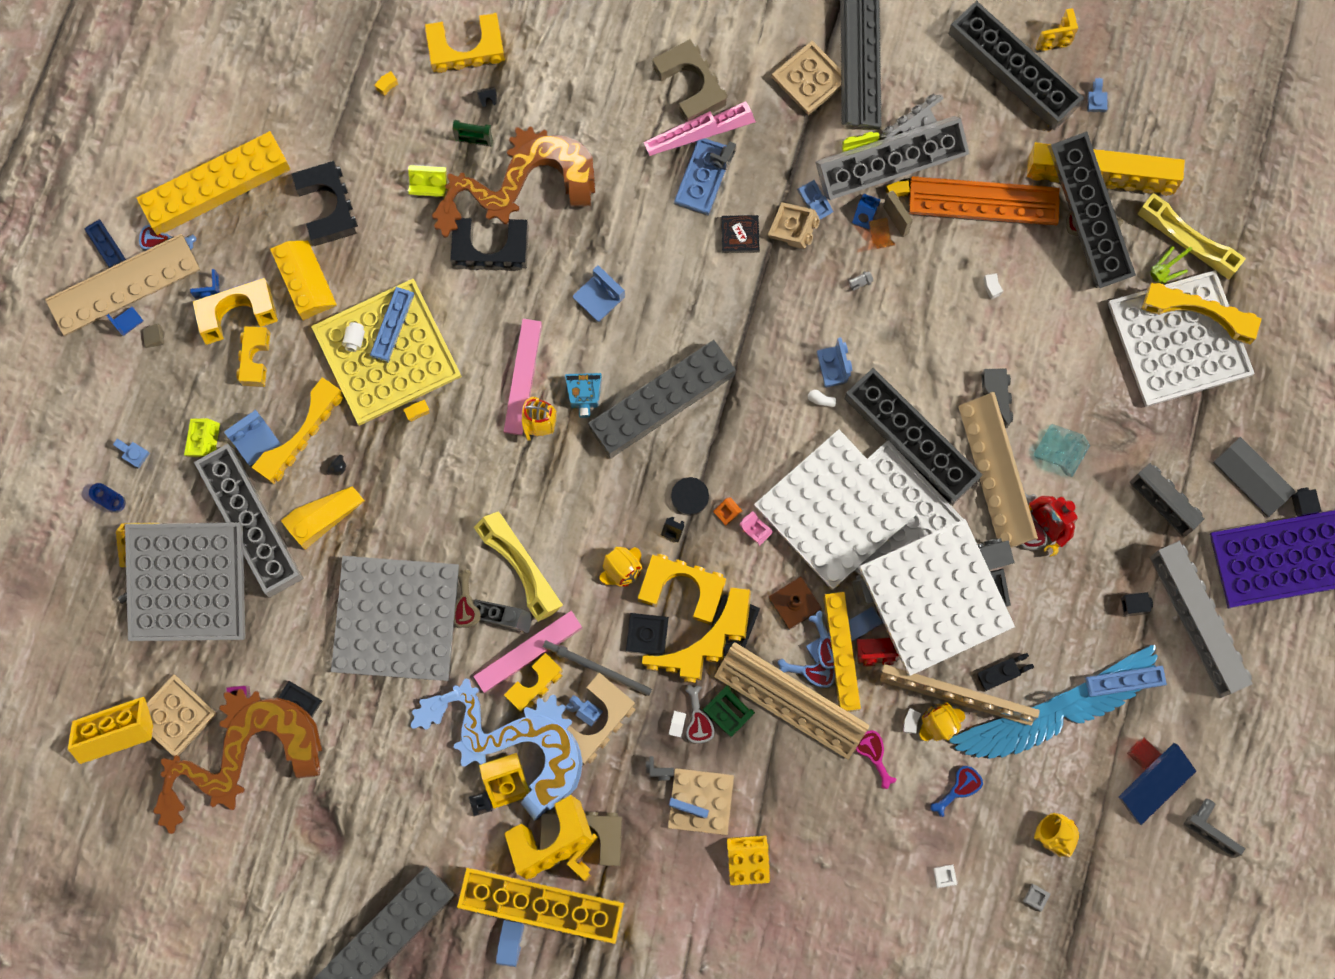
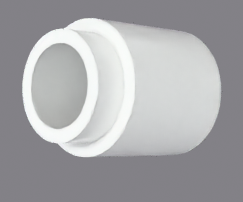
[342,322,365,352]

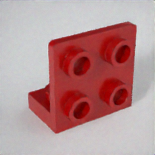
[856,638,900,667]

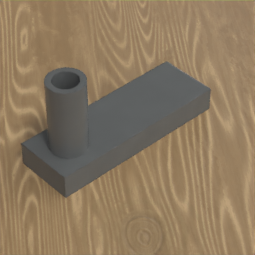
[1184,798,1246,858]

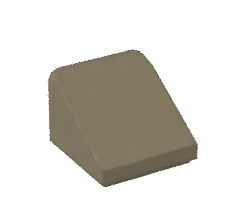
[143,324,164,348]

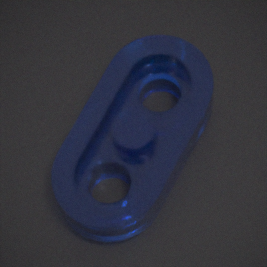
[89,483,126,513]

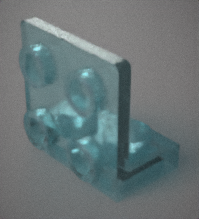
[1034,424,1090,477]

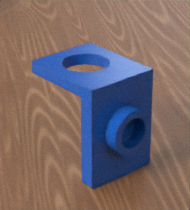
[852,194,881,229]
[190,269,220,299]
[107,307,144,336]

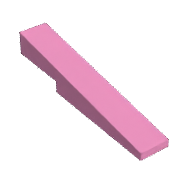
[644,101,755,156]
[504,319,542,436]
[474,611,582,693]

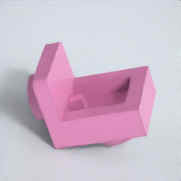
[740,511,773,546]

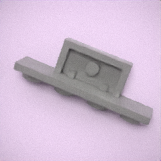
[879,94,944,140]

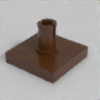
[768,577,822,630]

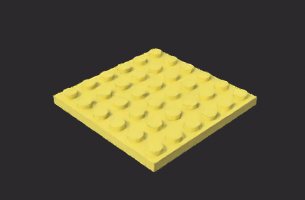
[311,278,462,426]

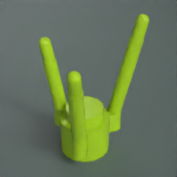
[1150,246,1192,284]

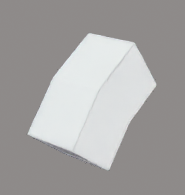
[984,274,1003,300]
[902,708,921,734]
[669,711,686,737]

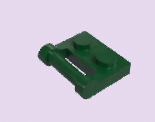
[452,120,493,147]
[703,685,755,738]

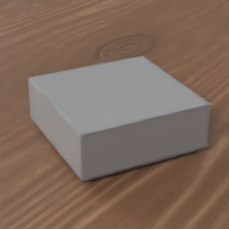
[1023,884,1050,912]

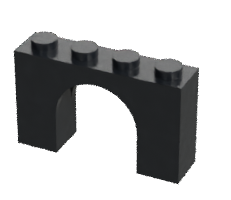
[291,161,358,247]
[450,218,529,271]

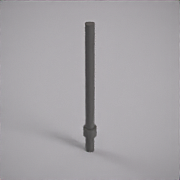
[542,640,652,696]

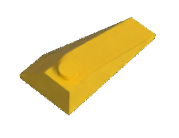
[281,486,365,550]

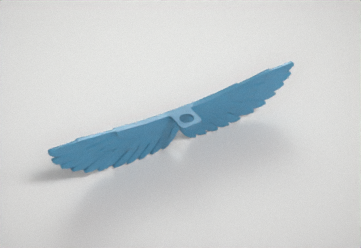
[949,645,1158,759]

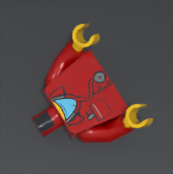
[1028,496,1078,557]

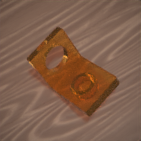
[869,217,895,249]

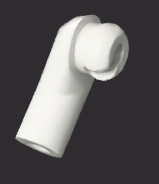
[808,390,836,407]

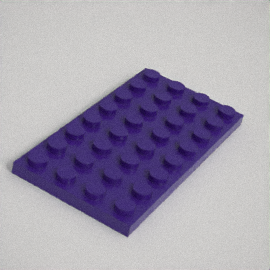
[1210,510,1335,609]

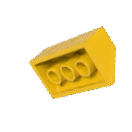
[270,240,337,320]
[68,697,153,764]

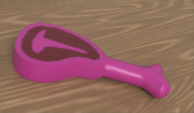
[855,730,897,789]

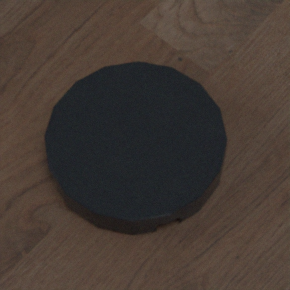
[671,477,709,516]

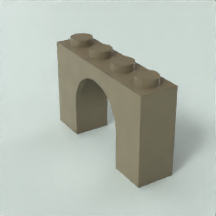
[652,39,728,122]
[540,810,622,866]

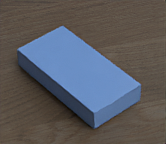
[669,798,709,819]

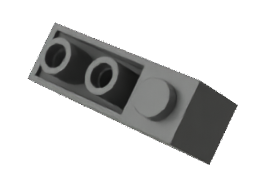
[981,368,1013,428]
[474,599,533,633]

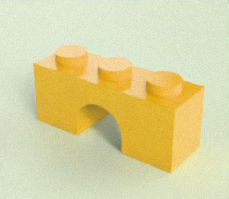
[236,326,271,387]
[504,653,563,713]

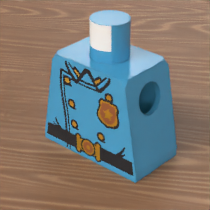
[565,373,602,418]

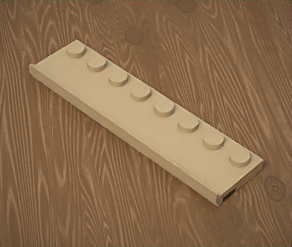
[45,234,201,336]
[958,392,1038,548]
[714,642,869,760]
[880,664,1040,726]

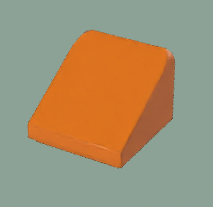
[713,497,742,526]

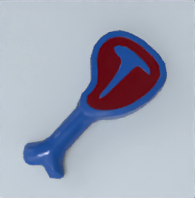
[931,766,983,817]

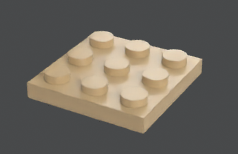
[772,41,841,115]
[147,674,218,756]
[668,768,734,835]

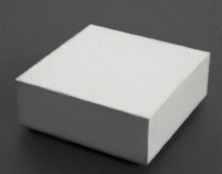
[933,865,957,888]

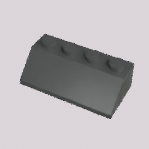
[1130,463,1205,538]

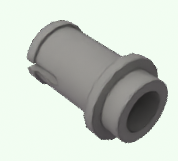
[848,271,874,291]

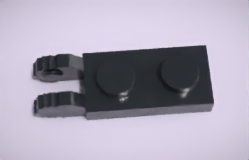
[977,653,1034,691]

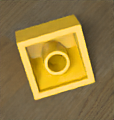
[479,753,530,809]

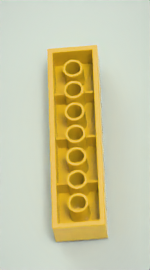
[136,131,291,235]
[1027,142,1185,196]
[457,868,625,944]

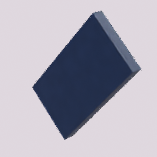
[1118,743,1196,825]

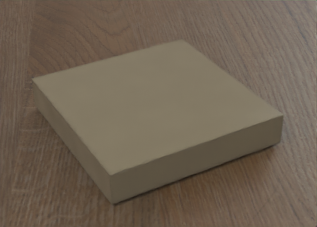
[883,190,913,237]

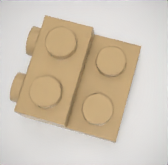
[768,203,820,249]

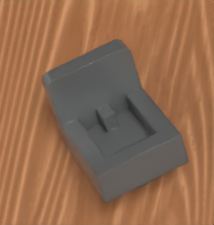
[646,756,674,781]

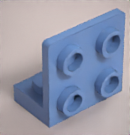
[573,265,625,322]
[816,337,852,388]
[224,410,281,466]

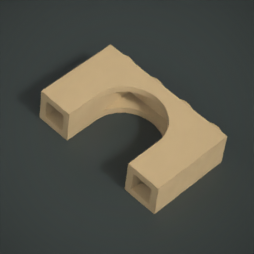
[567,673,636,765]

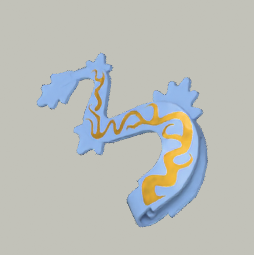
[411,678,583,820]

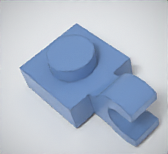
[1087,78,1107,112]
[113,439,150,468]
[566,695,603,727]

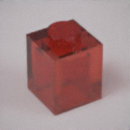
[1127,737,1162,770]

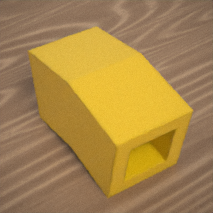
[374,71,398,96]
[885,181,910,197]
[403,400,429,422]

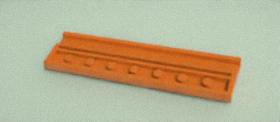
[909,176,1060,226]

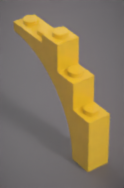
[642,588,751,683]

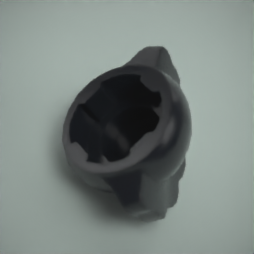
[326,454,346,475]

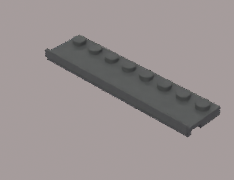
[840,0,881,130]

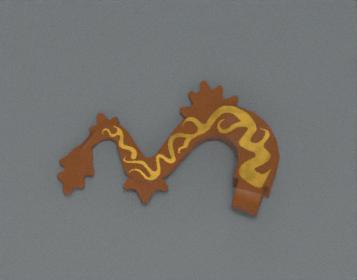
[432,126,595,238]
[153,689,322,834]

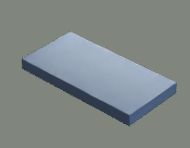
[674,138,727,216]

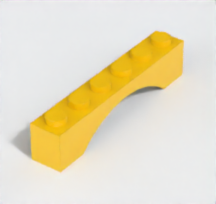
[1141,283,1262,345]
[252,377,343,484]
[823,592,861,712]

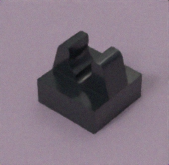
[477,87,497,107]
[661,517,685,542]
[469,792,494,816]

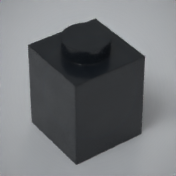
[1291,487,1321,517]
[1121,592,1153,617]

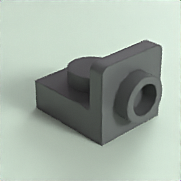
[710,141,736,170]

